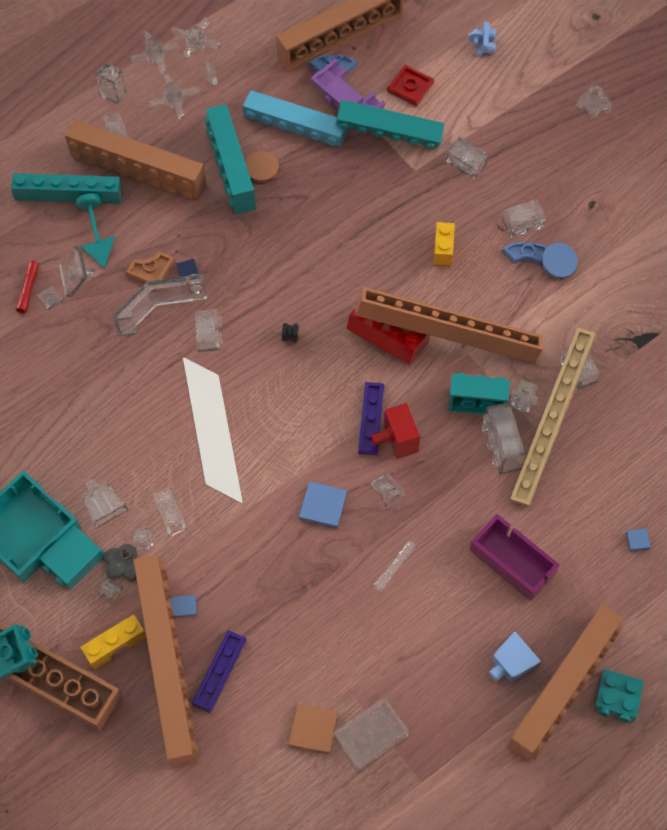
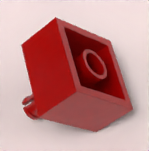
[370,403,420,459]

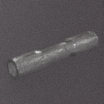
[372,540,417,593]

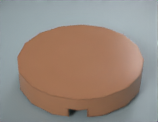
[245,151,279,183]

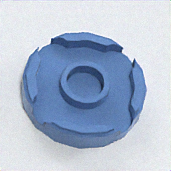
[541,242,578,279]

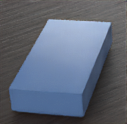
[167,595,197,618]

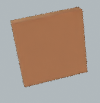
[289,704,338,754]

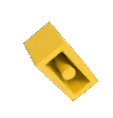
[433,222,455,266]

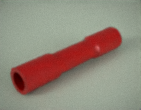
[15,261,39,314]

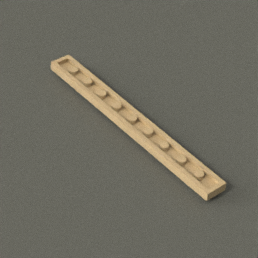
[510,327,596,507]

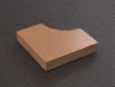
[125,251,175,289]

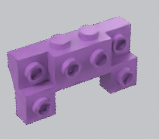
[311,59,385,112]

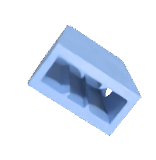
[489,632,541,682]

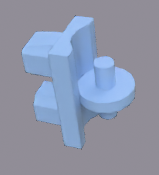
[469,21,496,57]

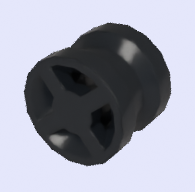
[282,323,299,342]

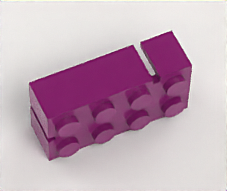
[469,514,560,601]

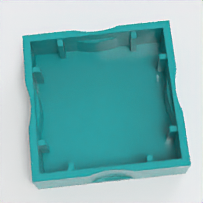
[0,470,81,583]

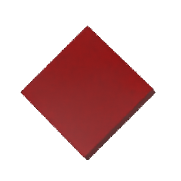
[387,65,434,107]

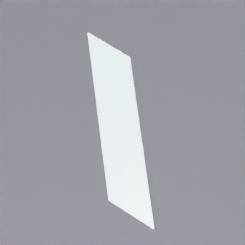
[183,358,243,503]

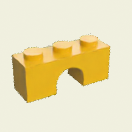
[80,614,147,670]

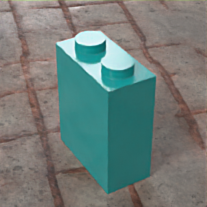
[39,525,104,590]

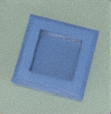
[626,529,650,552]

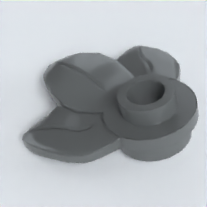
[103,544,137,581]

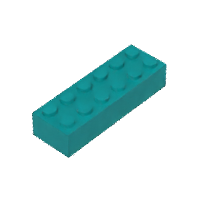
[204,104,256,215]

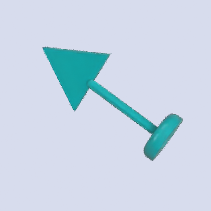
[76,193,115,269]

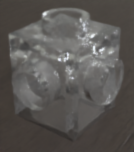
[509,379,539,413]

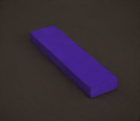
[358,382,384,455]
[192,630,246,713]

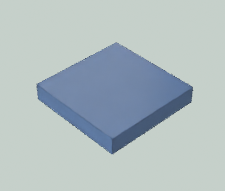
[299,481,347,528]

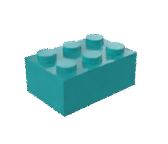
[448,373,510,417]

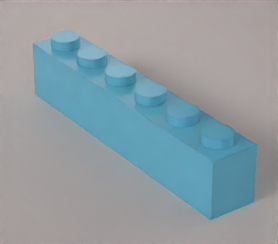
[243,91,348,147]

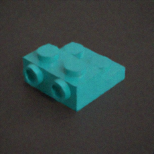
[0,624,38,680]
[593,669,644,723]

